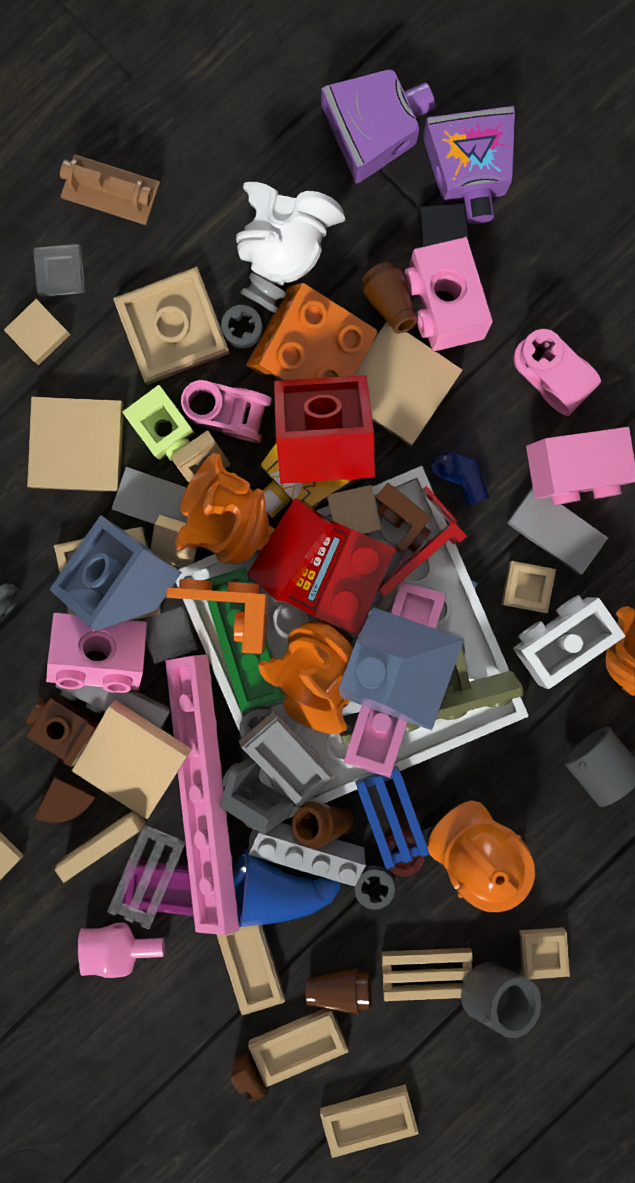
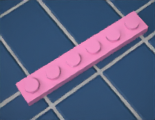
[165,654,239,935]

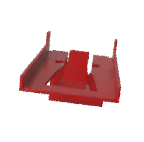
[378,486,467,596]

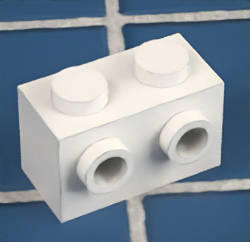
[513,595,625,689]

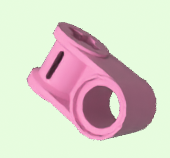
[513,329,601,416]
[181,380,272,443]

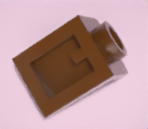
[375,482,432,555]

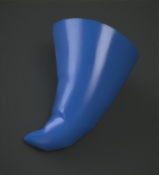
[233,849,340,927]

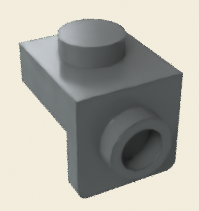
[220,757,294,835]

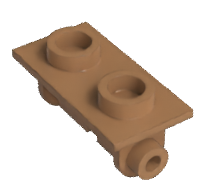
[60,154,160,226]

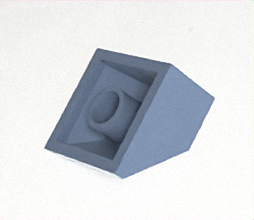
[49,515,182,631]
[339,607,464,731]

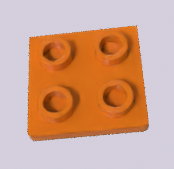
[246,283,377,381]
[166,579,269,654]

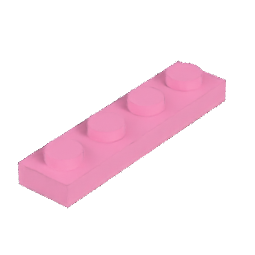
[344,581,446,778]

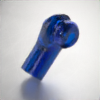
[431,451,490,506]

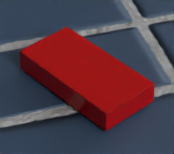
[247,498,335,602]

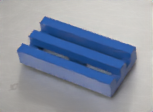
[355,766,430,870]

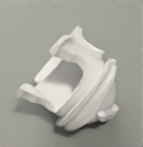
[236,182,345,285]

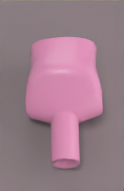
[78,922,165,978]

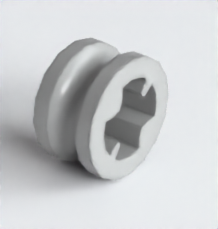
[240,273,287,314]

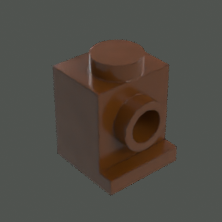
[26,695,100,767]

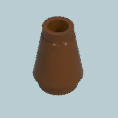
[362,262,418,334]
[292,801,354,848]
[305,967,372,1015]

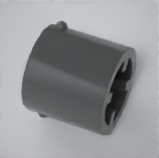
[563,727,635,807]
[461,962,542,1038]

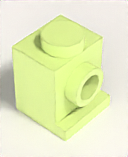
[122,385,195,461]

